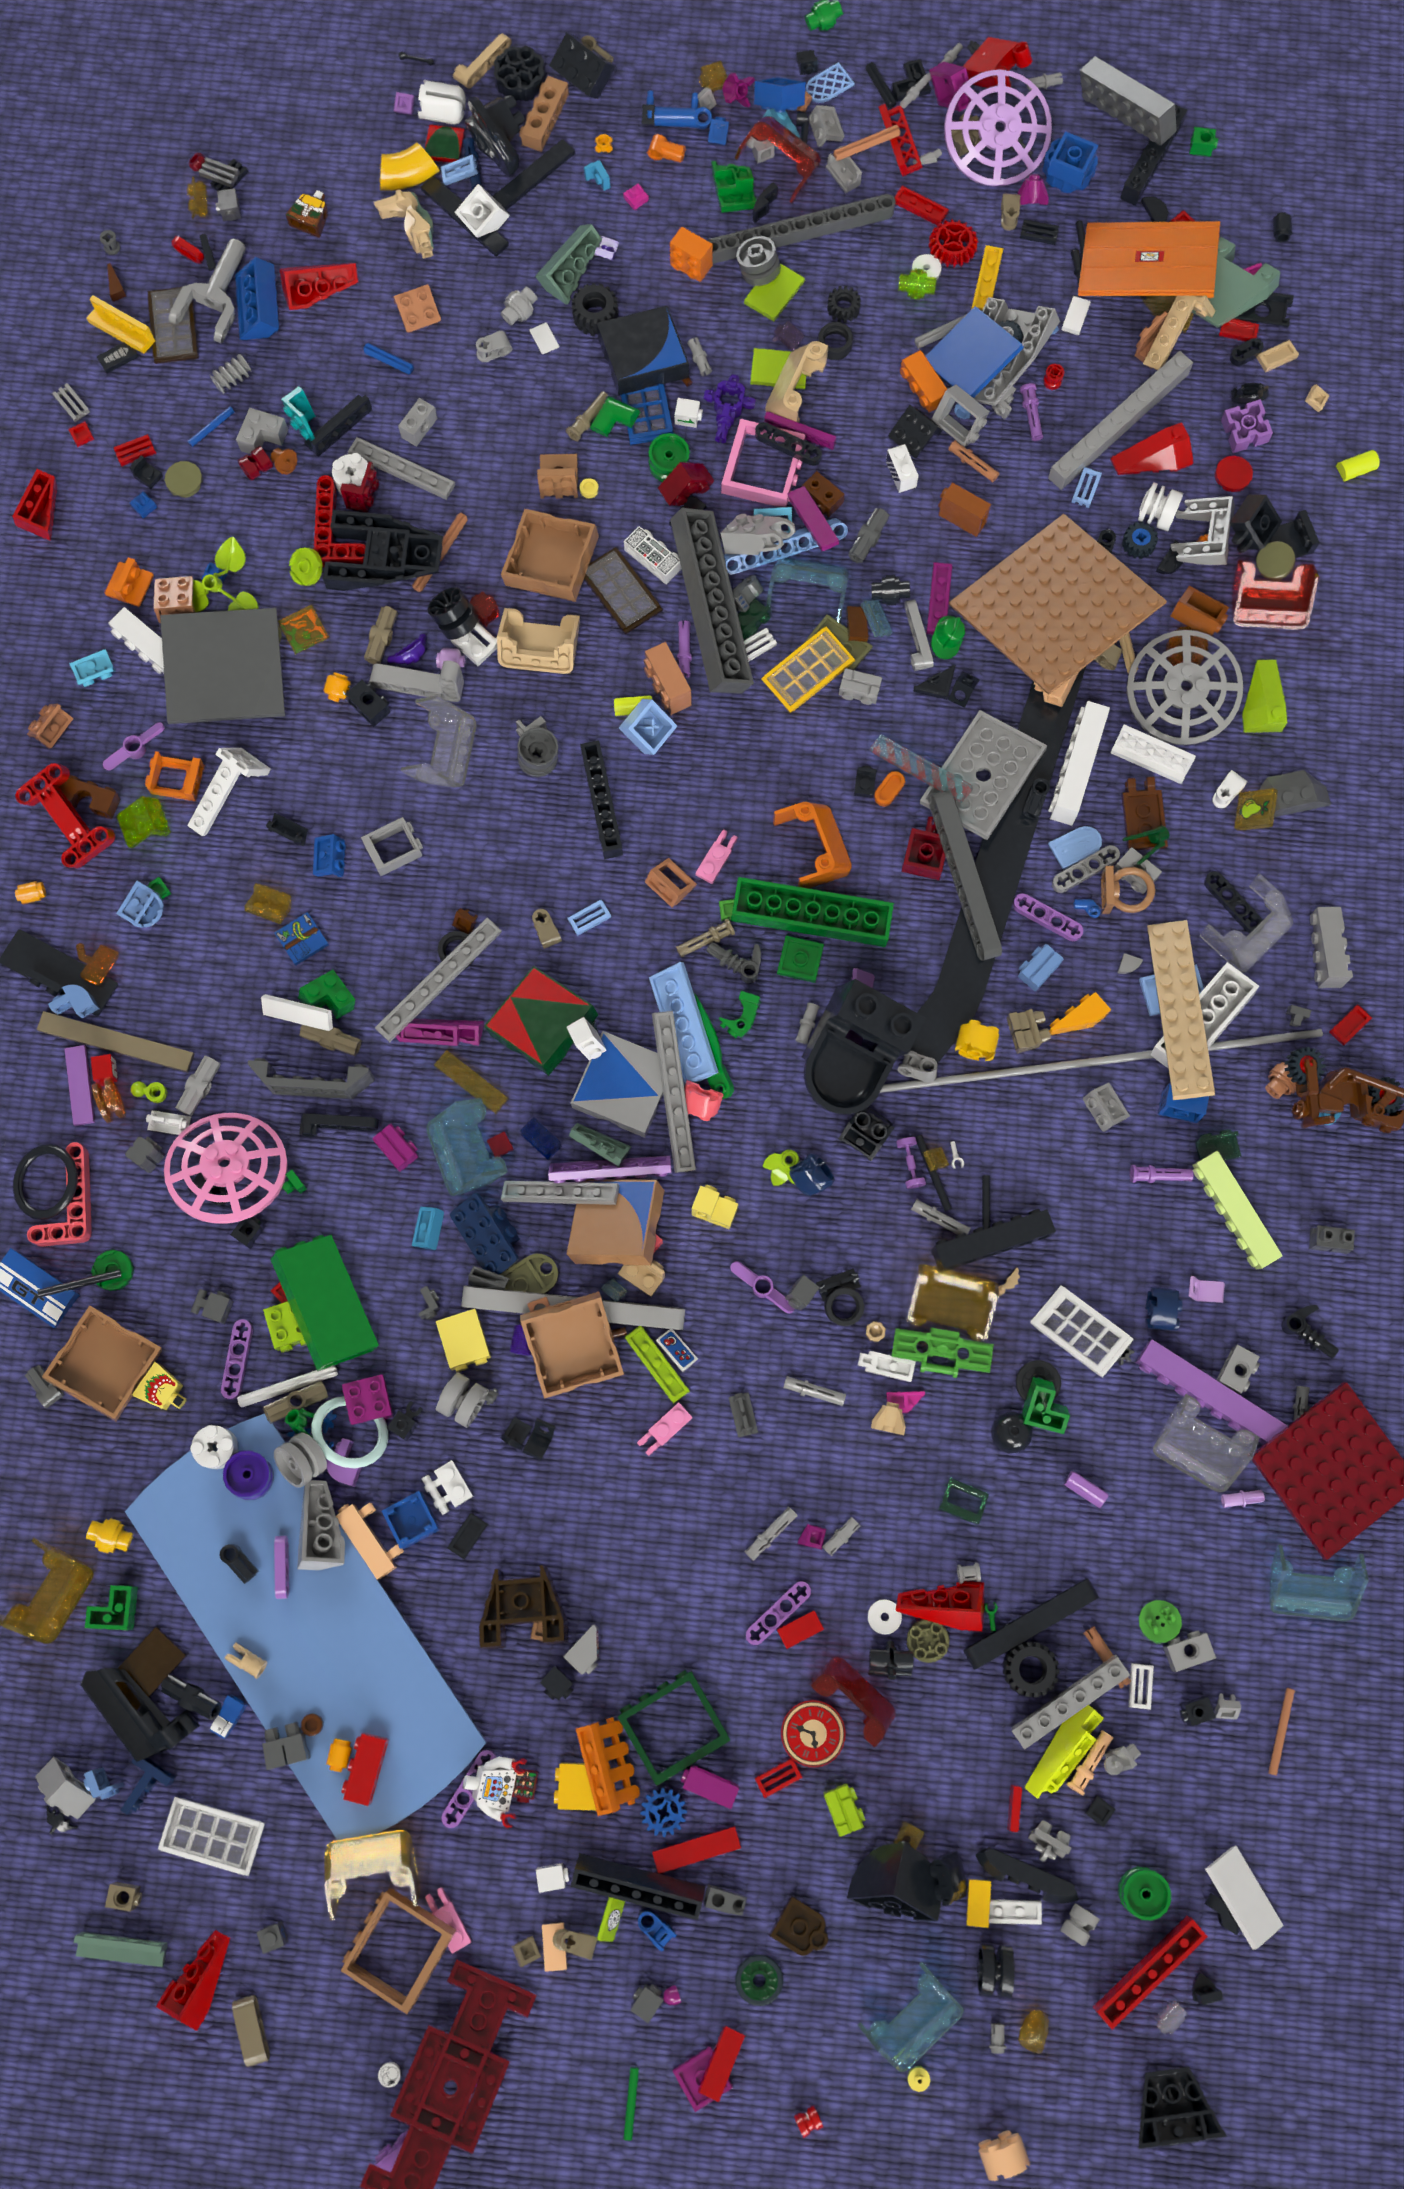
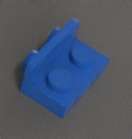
[313,834,346,877]

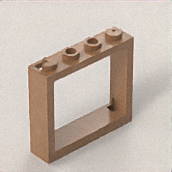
[341,1888,457,2014]

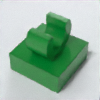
[282,1170,307,1194]

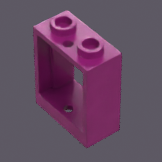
[929,62,972,111]
[681,1765,739,1809]

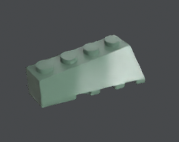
[535,224,602,305]

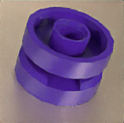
[223,1451,274,1500]

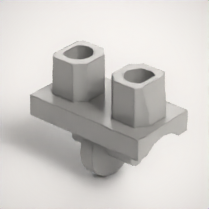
[1104,1744,1141,1775]
[1028,1820,1071,1862]

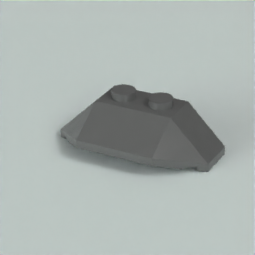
[1254,770,1331,821]

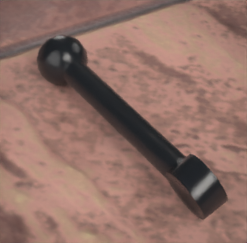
[398,52,434,66]

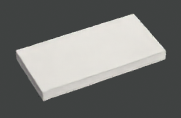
[1205,1846,1284,1950]

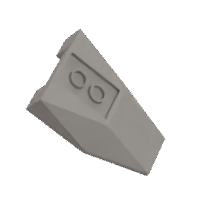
[974,297,1060,406]

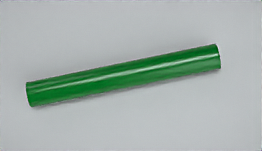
[623,2067,639,2141]

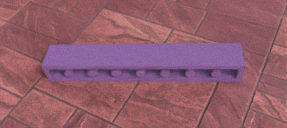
[1136,1339,1287,1445]

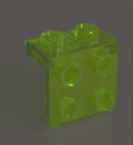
[117,796,171,848]

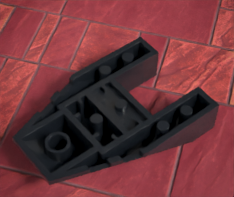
[323,510,443,591]

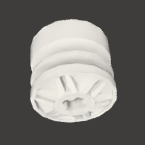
[1138,482,1184,532]

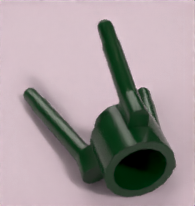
[1122,826,1169,865]

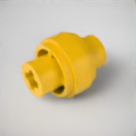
[86,1518,133,1554]

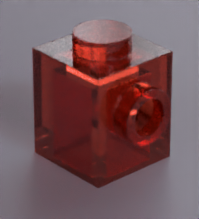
[469,591,500,626]

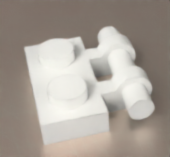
[422,1460,474,1515]

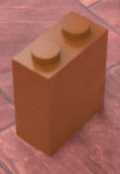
[938,482,991,537]

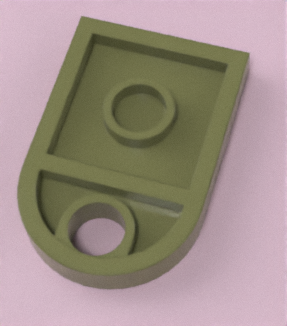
[500,1254,558,1314]

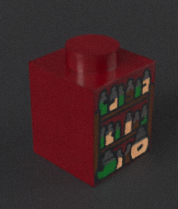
[512,1770,539,1803]

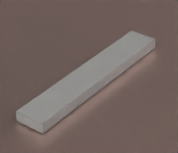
[348,437,455,500]
[501,1181,620,1205]

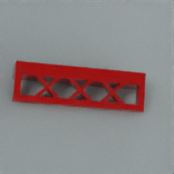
[879,104,923,177]

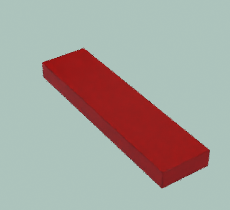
[652,1826,741,1874]

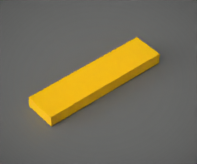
[971,245,1003,311]

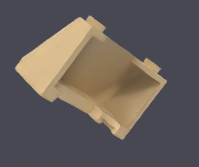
[765,341,828,423]
[497,608,580,674]

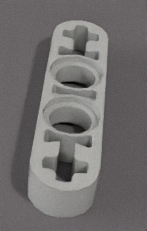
[1052,845,1120,893]

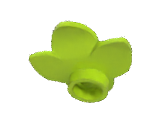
[763,1150,799,1186]

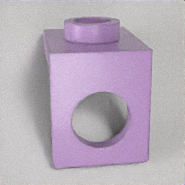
[1189,1276,1225,1303]

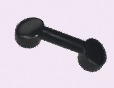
[794,110,809,157]

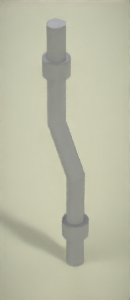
[900,43,963,108]

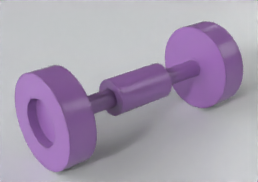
[896,1137,926,1189]

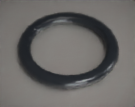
[13,1144,78,1220]

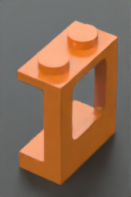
[145,751,205,801]

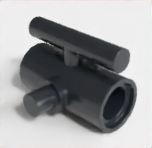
[868,1641,913,1680]

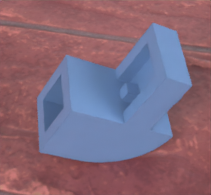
[48,985,100,1018]

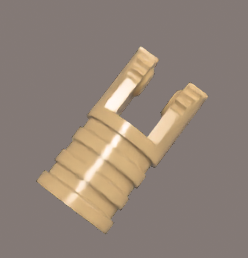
[224,1643,268,1679]

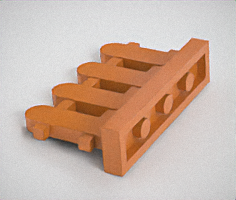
[576,1717,640,1816]

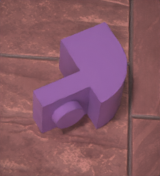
[326,1438,362,1487]

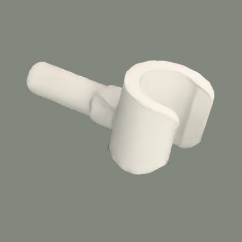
[950,1141,964,1169]

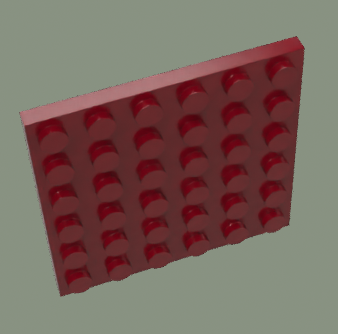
[1250,1382,1404,1560]

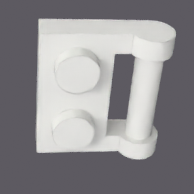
[451,620,497,666]

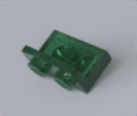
[1195,1129,1242,1161]

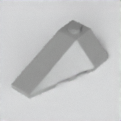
[297,1480,345,1570]

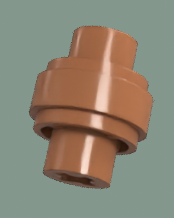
[1265,1062,1296,1099]

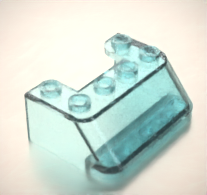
[427,1098,508,1196]

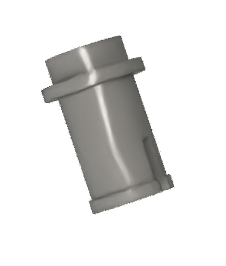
[989,2023,1007,2054]

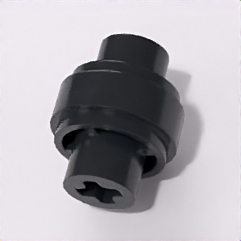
[872,574,910,606]

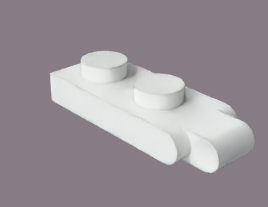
[858,1351,916,1382]

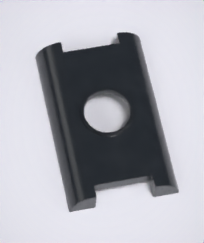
[1234,292,1294,327]

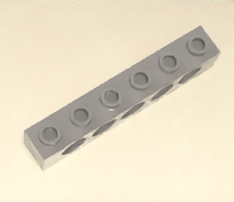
[1011,1654,1130,1750]

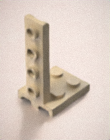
[1143,296,1216,370]

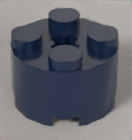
[1145,1287,1182,1331]

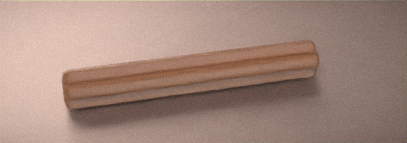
[833,125,900,161]

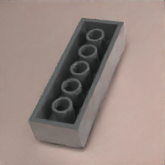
[1080,56,1176,145]

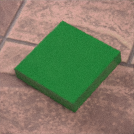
[777,936,824,983]

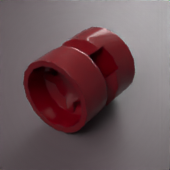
[237,446,273,481]

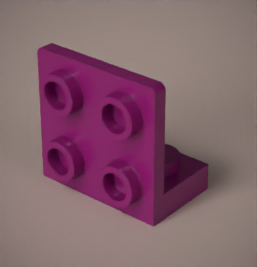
[342,1374,393,1425]

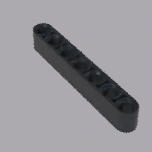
[963,1578,1099,1670]

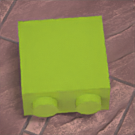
[263,1302,306,1352]

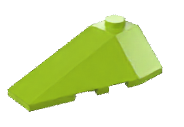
[1242,660,1287,733]

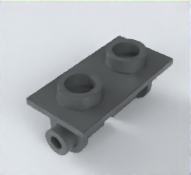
[728,1393,758,1438]

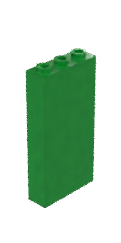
[271,1235,379,1371]

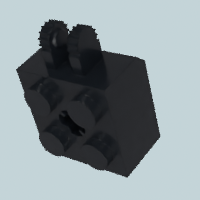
[1230,495,1282,553]

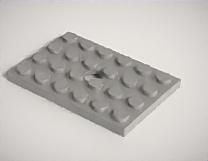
[920,710,1047,840]

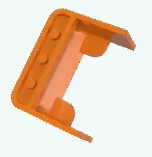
[773,802,852,889]

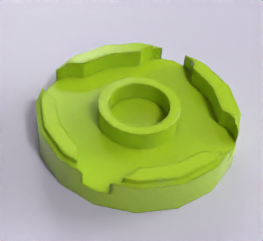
[289,547,323,586]

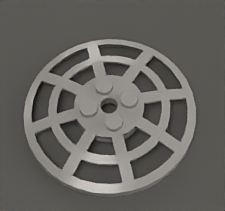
[1126,630,1243,745]

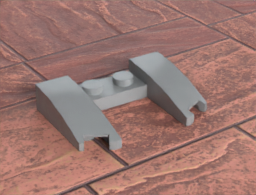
[1171,496,1235,565]

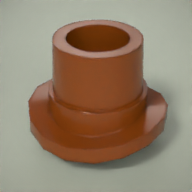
[271,448,297,475]

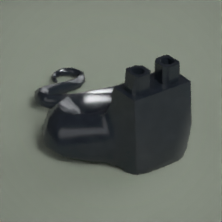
[465,95,525,177]

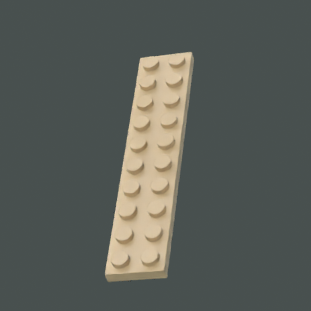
[1147,920,1215,1100]

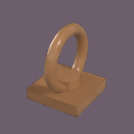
[1101,866,1155,914]

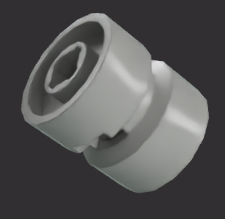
[1060,1903,1100,1947]

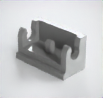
[826,146,862,193]

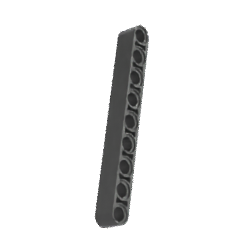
[928,790,1002,961]

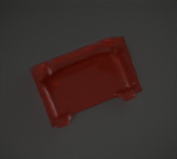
[808,1657,896,1748]

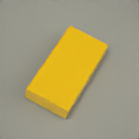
[966,1879,991,1928]

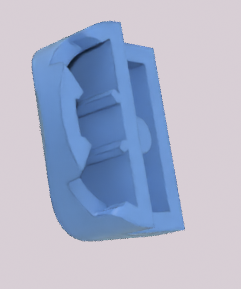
[116,880,164,928]

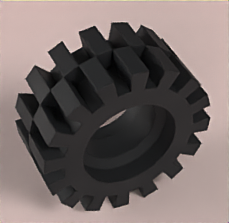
[827,286,861,323]

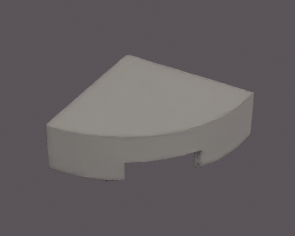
[1118,953,1143,974]

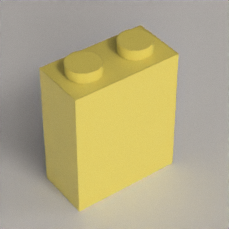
[436,1309,491,1372]

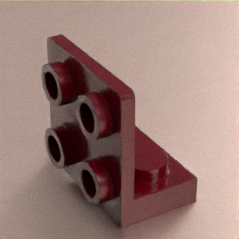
[340,462,379,513]

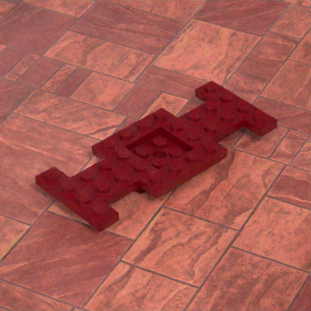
[360,1959,537,2189]

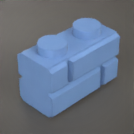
[1018,944,1064,991]

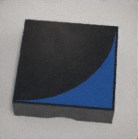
[597,305,689,395]

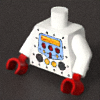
[463,1756,527,1828]

